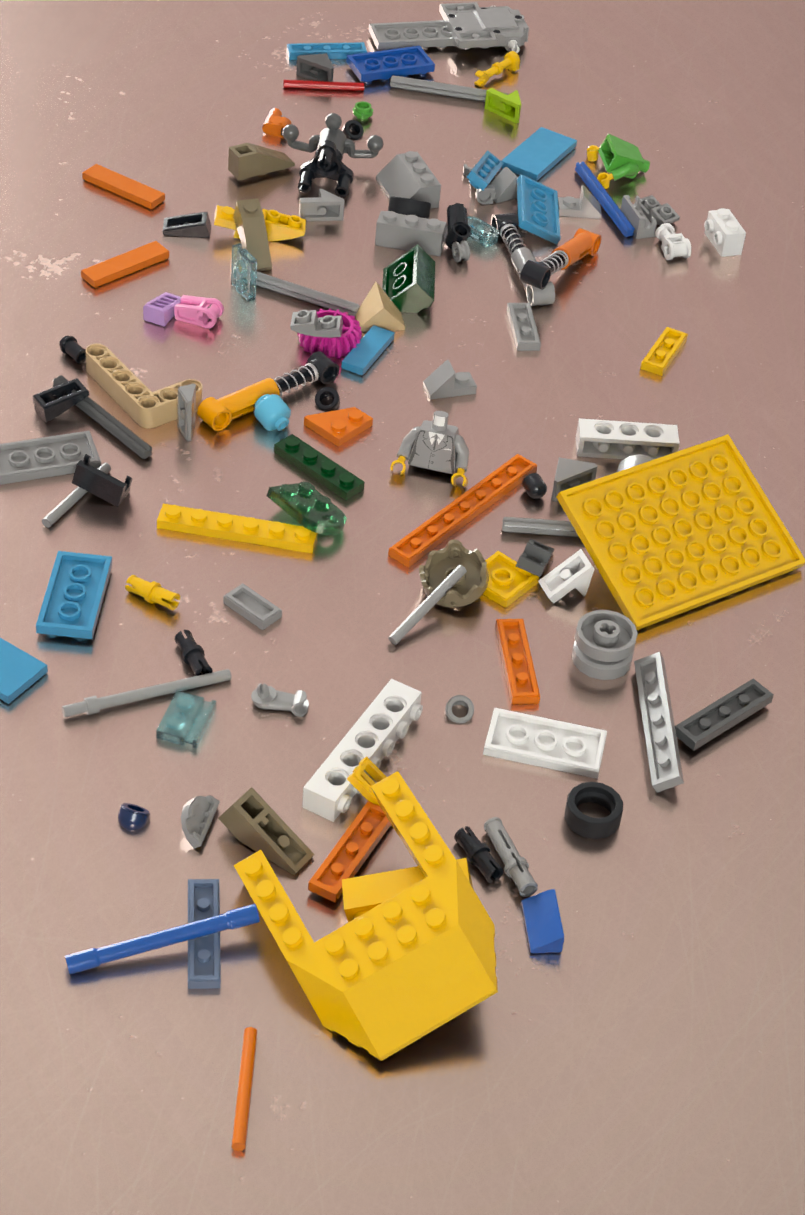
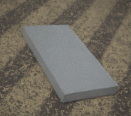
[0,431,101,485]

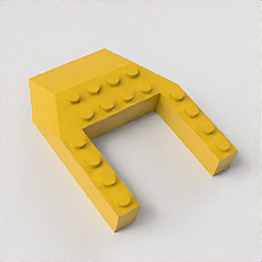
[234,771,498,1061]

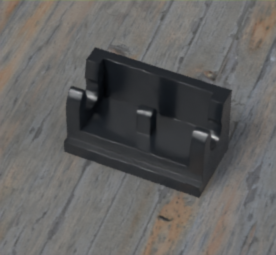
[72,454,132,507]

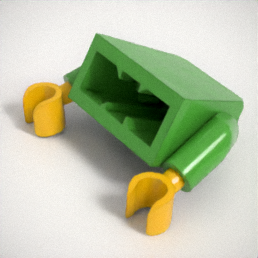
[587,133,650,189]

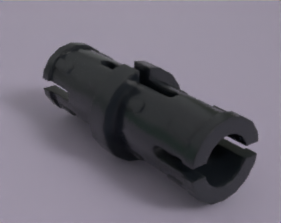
[174,630,213,676]
[454,826,504,883]

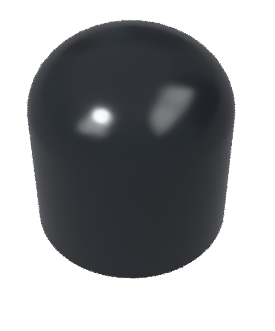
[522,473,547,499]

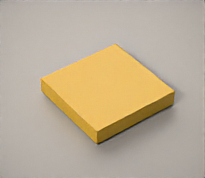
[483,551,540,608]

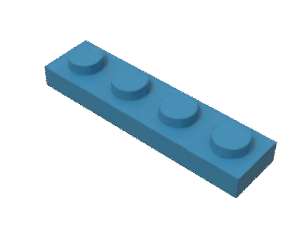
[466,150,504,191]

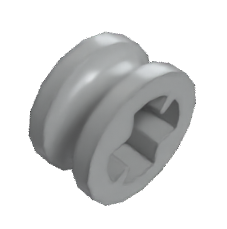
[452,240,470,262]

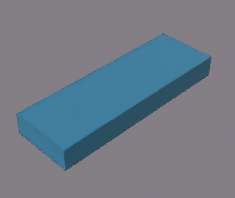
[341,325,395,375]

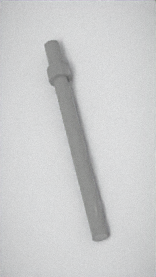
[62,669,231,717]

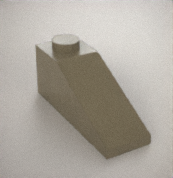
[233,198,272,272]
[218,787,315,875]

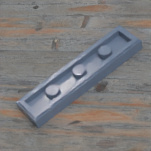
[188,879,221,989]

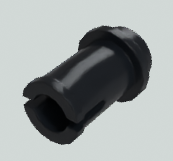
[59,336,86,364]

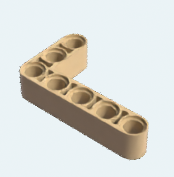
[86,344,202,428]

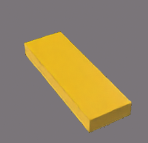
[640,327,688,376]

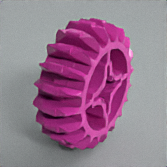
[297,308,362,359]

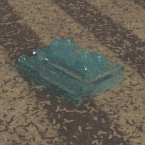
[231,243,257,301]
[156,691,216,749]

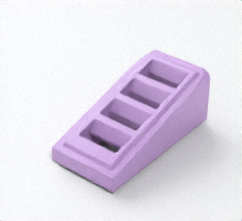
[143,292,181,326]

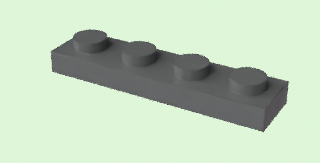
[675,678,774,751]

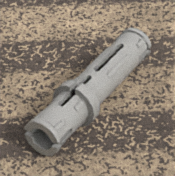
[484,817,538,897]

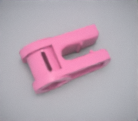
[174,295,224,328]

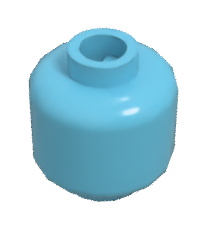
[254,394,291,431]

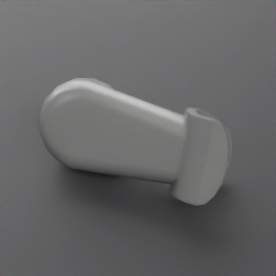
[251,683,309,717]

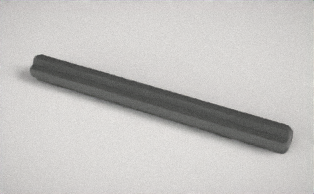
[53,375,153,459]

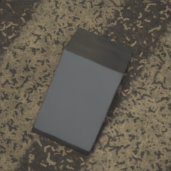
[296,54,334,82]

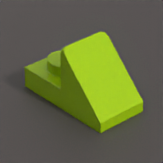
[484,88,521,124]

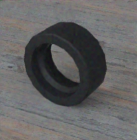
[388,196,431,219]
[564,782,623,839]

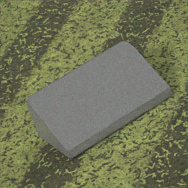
[178,384,196,442]

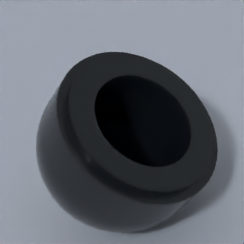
[342,120,364,140]
[315,387,340,411]

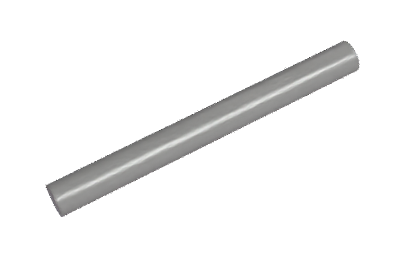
[42,462,111,528]
[388,564,467,645]

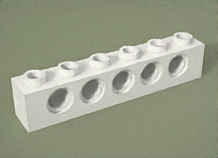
[302,679,423,822]

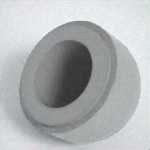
[445,695,474,724]

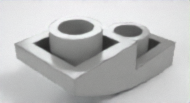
[640,195,680,226]
[290,310,343,338]

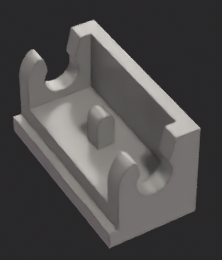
[621,195,657,239]

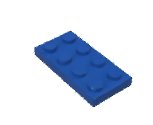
[346,45,435,82]

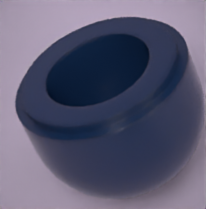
[118,803,150,830]

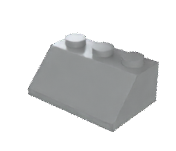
[376,151,441,209]
[375,211,448,256]

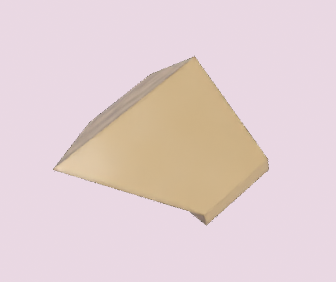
[355,282,405,332]

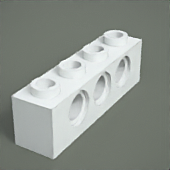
[576,418,680,460]

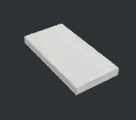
[483,708,607,779]

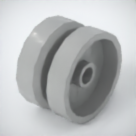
[571,610,638,680]

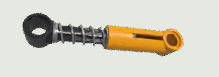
[197,351,340,431]

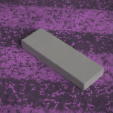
[506,303,541,351]

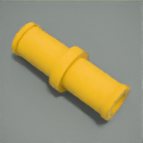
[125,575,180,610]

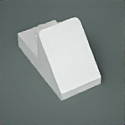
[538,549,594,603]

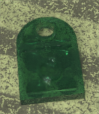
[267,481,347,535]

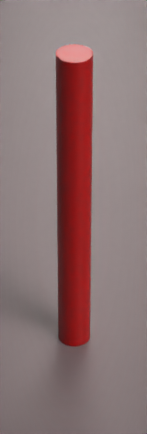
[283,80,364,91]

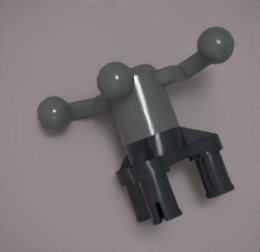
[282,113,384,197]

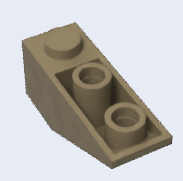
[228,143,295,180]

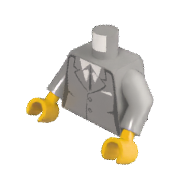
[390,411,469,487]

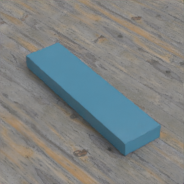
[286,42,367,60]

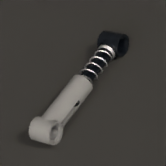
[491,213,555,306]

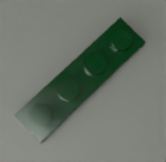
[274,434,365,501]

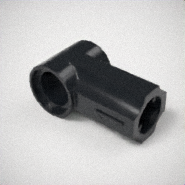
[445,203,471,249]

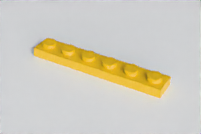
[157,503,318,554]

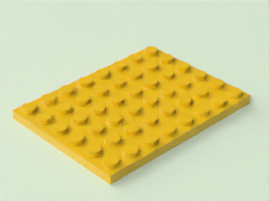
[556,434,805,630]

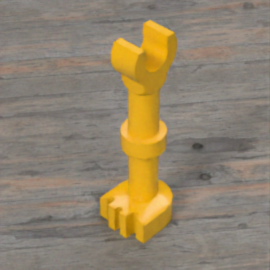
[474,51,520,87]

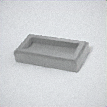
[223,583,282,630]

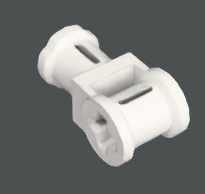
[655,223,691,260]

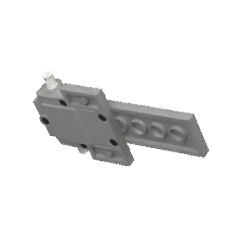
[369,2,529,53]

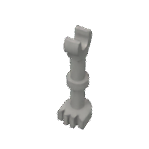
[463,164,496,204]

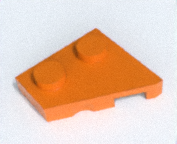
[304,407,373,447]

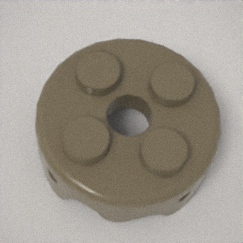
[419,539,489,608]

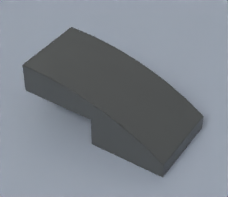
[516,539,555,577]

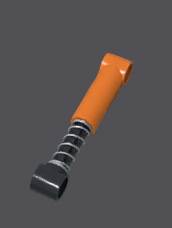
[520,228,601,290]

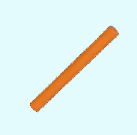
[232,1027,257,1151]

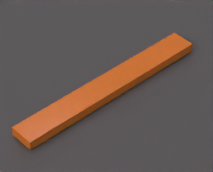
[388,454,537,568]

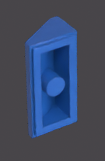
[521,889,564,953]

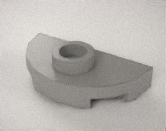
[181,795,220,849]

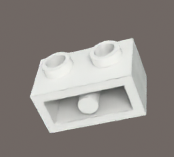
[704,208,746,257]

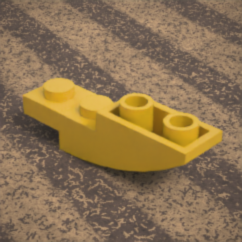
[214,205,306,241]

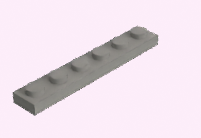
[634,652,684,793]

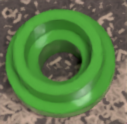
[353,101,373,120]

